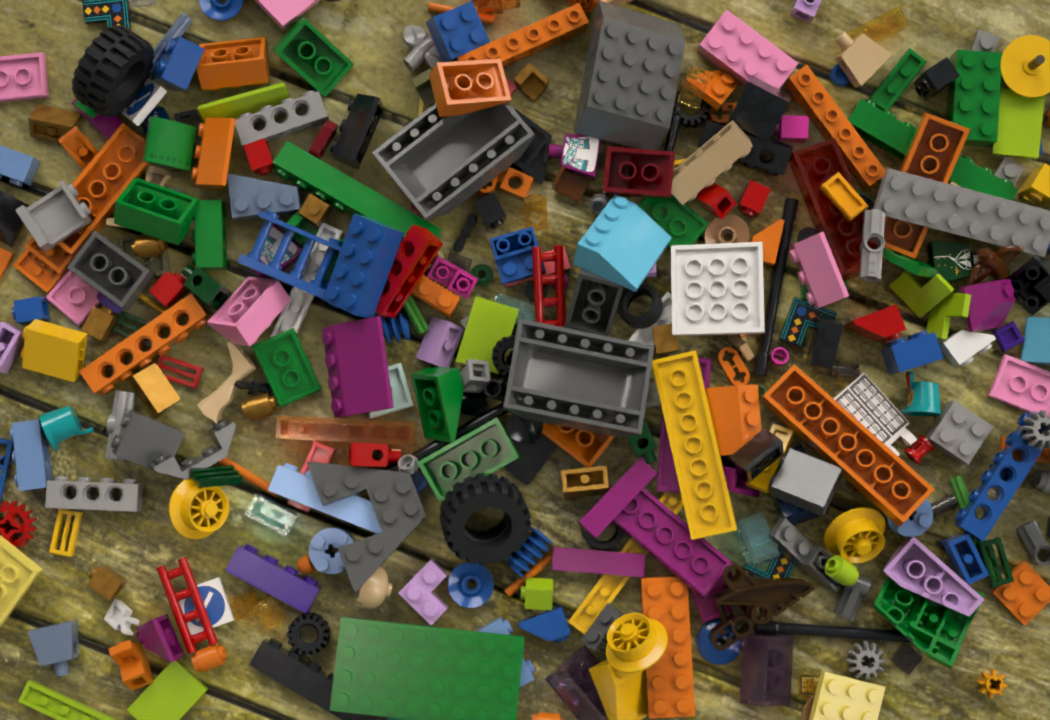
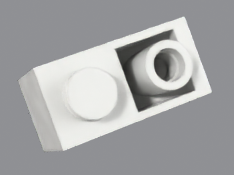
[939,330,996,367]

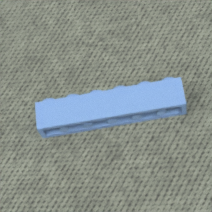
[268,463,382,534]

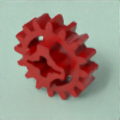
[0,500,37,549]

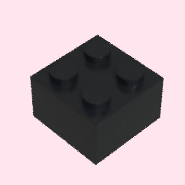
[728,75,792,142]

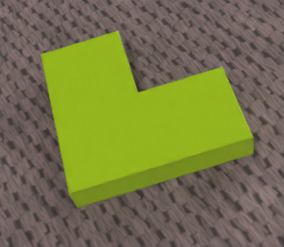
[889,270,954,318]
[926,293,971,340]

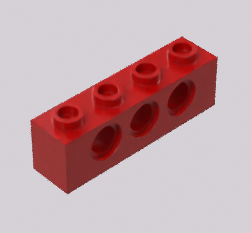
[376,225,443,318]

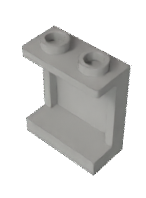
[15,180,92,252]

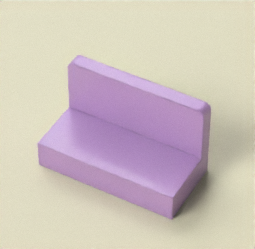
[416,317,464,368]

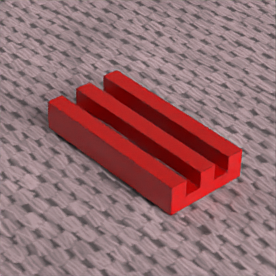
[157,355,204,389]

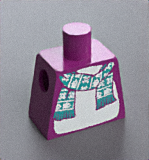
[548,134,600,180]
[252,223,303,278]

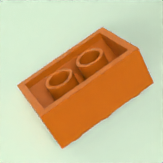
[196,37,270,91]
[191,118,236,192]
[705,385,761,456]
[542,422,615,468]

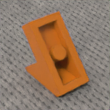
[58,126,99,169]

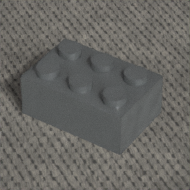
[67,231,156,310]
[564,268,624,337]

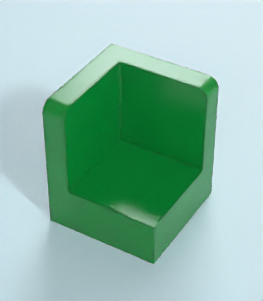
[282,212,318,247]

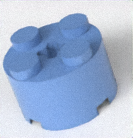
[881,499,933,537]
[309,527,356,574]

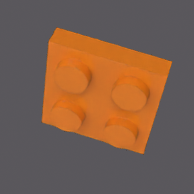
[990,561,1050,626]

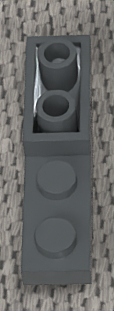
[769,518,841,592]

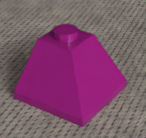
[960,279,1015,332]
[136,614,185,663]

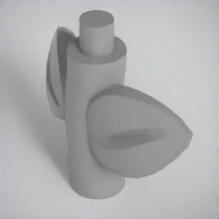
[403,25,451,72]

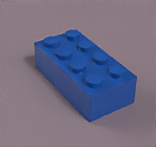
[323,214,404,318]

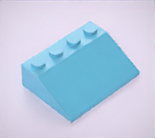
[573,195,672,292]

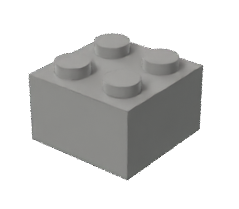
[925,401,993,464]

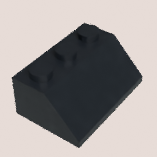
[330,94,384,170]

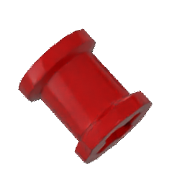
[904,435,935,465]

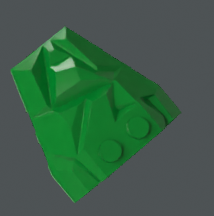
[873,576,985,669]

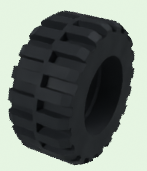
[72,25,155,117]
[439,473,531,565]

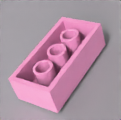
[697,9,799,89]

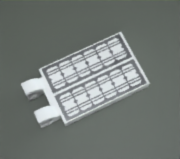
[833,372,917,456]

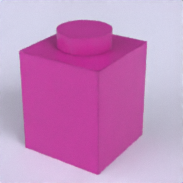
[774,115,809,143]

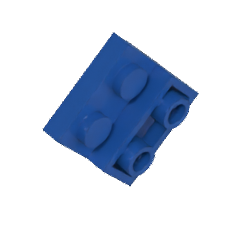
[489,226,546,285]

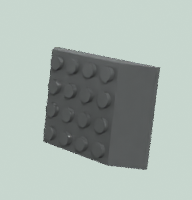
[573,1,686,150]
[372,103,535,220]
[503,319,654,436]

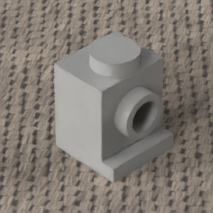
[460,359,491,393]

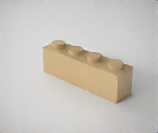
[671,120,753,205]

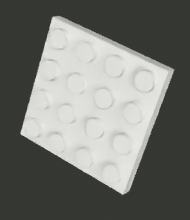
[671,242,765,336]

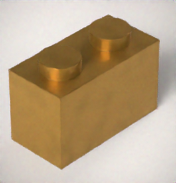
[561,466,609,499]

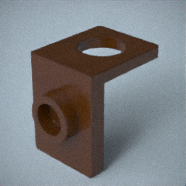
[552,165,588,203]

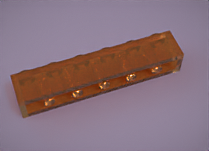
[276,416,416,445]

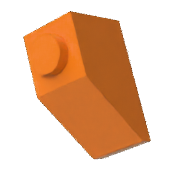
[750,219,785,267]

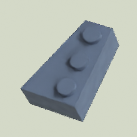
[227,174,302,222]

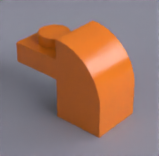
[109,640,153,691]

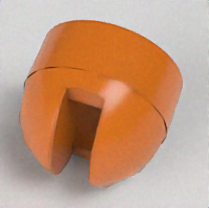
[297,555,316,574]

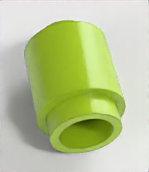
[825,555,859,586]

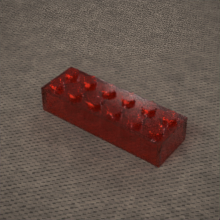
[789,138,885,281]

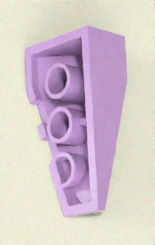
[882,536,985,617]

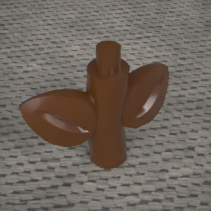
[968,246,1024,286]

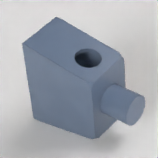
[28,620,79,677]

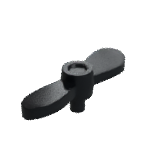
[454,214,477,253]
[234,380,272,395]

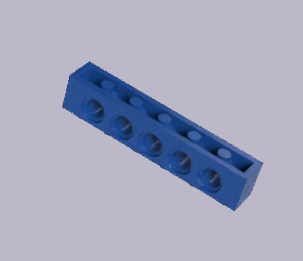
[954,411,1045,542]

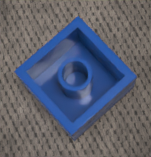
[425,1,490,62]
[151,36,204,92]
[881,330,944,375]

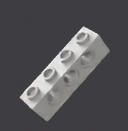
[235,91,330,147]
[45,476,144,512]

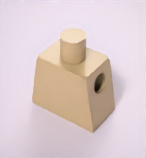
[835,31,892,88]

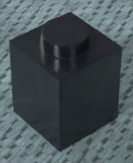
[474,192,506,230]

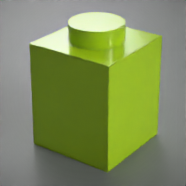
[520,577,553,611]

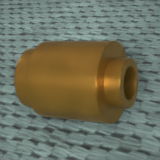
[132,235,168,259]
[242,393,277,420]

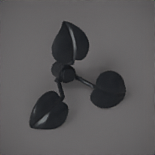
[460,350,543,444]

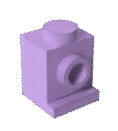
[790,0,822,23]

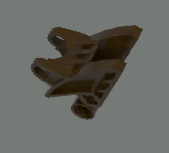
[708,562,815,650]

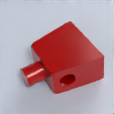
[348,443,401,467]

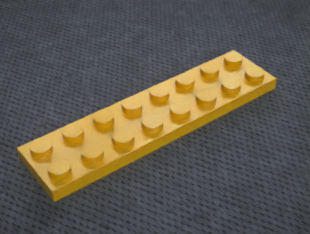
[652,350,738,540]

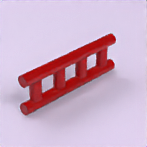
[532,244,566,327]
[156,557,218,654]

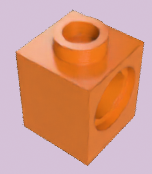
[498,167,534,202]

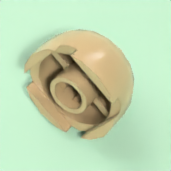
[354,566,392,609]

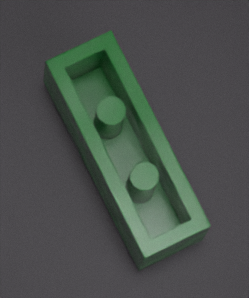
[191,200,227,271]

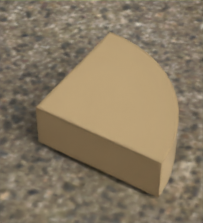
[728,334,755,361]

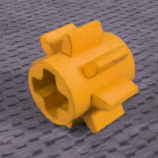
[976,668,1008,699]

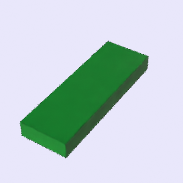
[868,48,927,111]

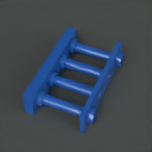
[238,210,342,299]

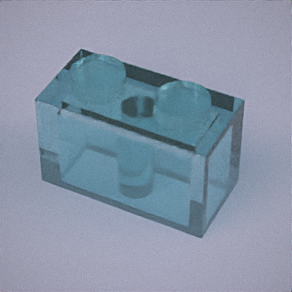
[245,494,300,536]
[735,512,779,567]

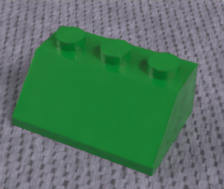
[114,177,198,245]

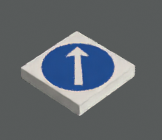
[121,78,167,126]
[179,577,235,635]

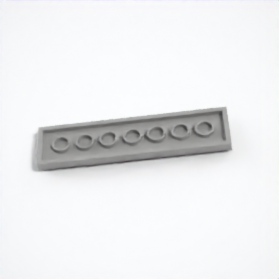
[873,167,1050,257]

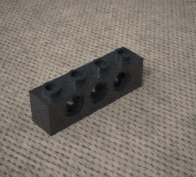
[698,118,793,176]

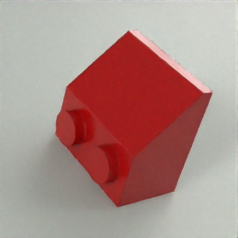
[844,304,907,343]

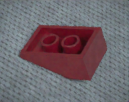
[603,146,675,198]

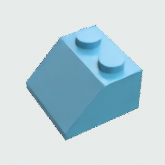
[1021,317,1050,366]

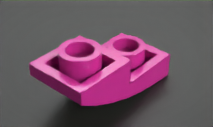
[427,255,478,299]

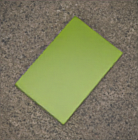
[991,88,1045,160]
[456,296,519,374]
[127,660,208,720]

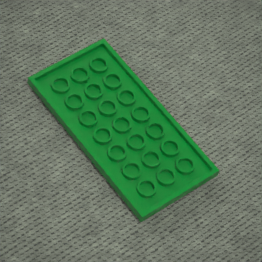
[330,617,525,720]

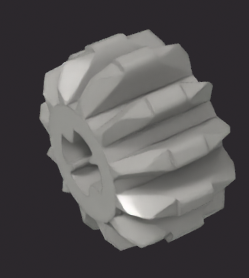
[1020,410,1050,450]
[845,641,886,681]

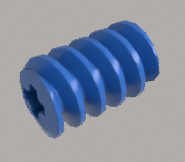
[362,312,410,343]
[507,527,554,578]

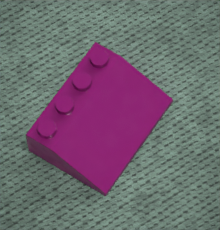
[322,316,393,418]

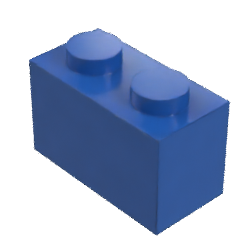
[941,532,989,585]

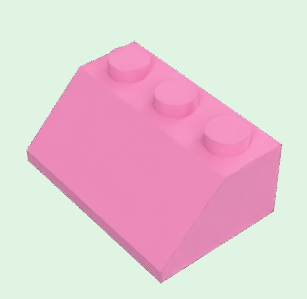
[789,232,849,309]
[207,276,291,347]

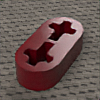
[308,119,339,159]

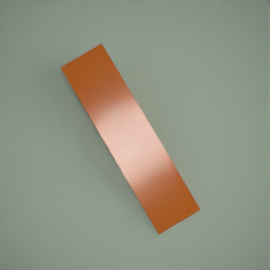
[12,123,150,293]

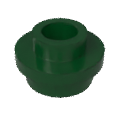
[471,264,493,287]

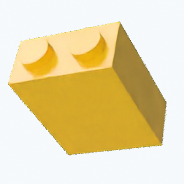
[20,319,88,382]

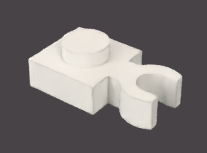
[104,599,139,636]

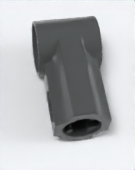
[1016,520,1050,566]
[834,575,871,620]

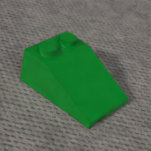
[271,16,354,97]
[411,366,464,443]

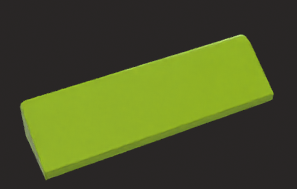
[198,82,290,121]

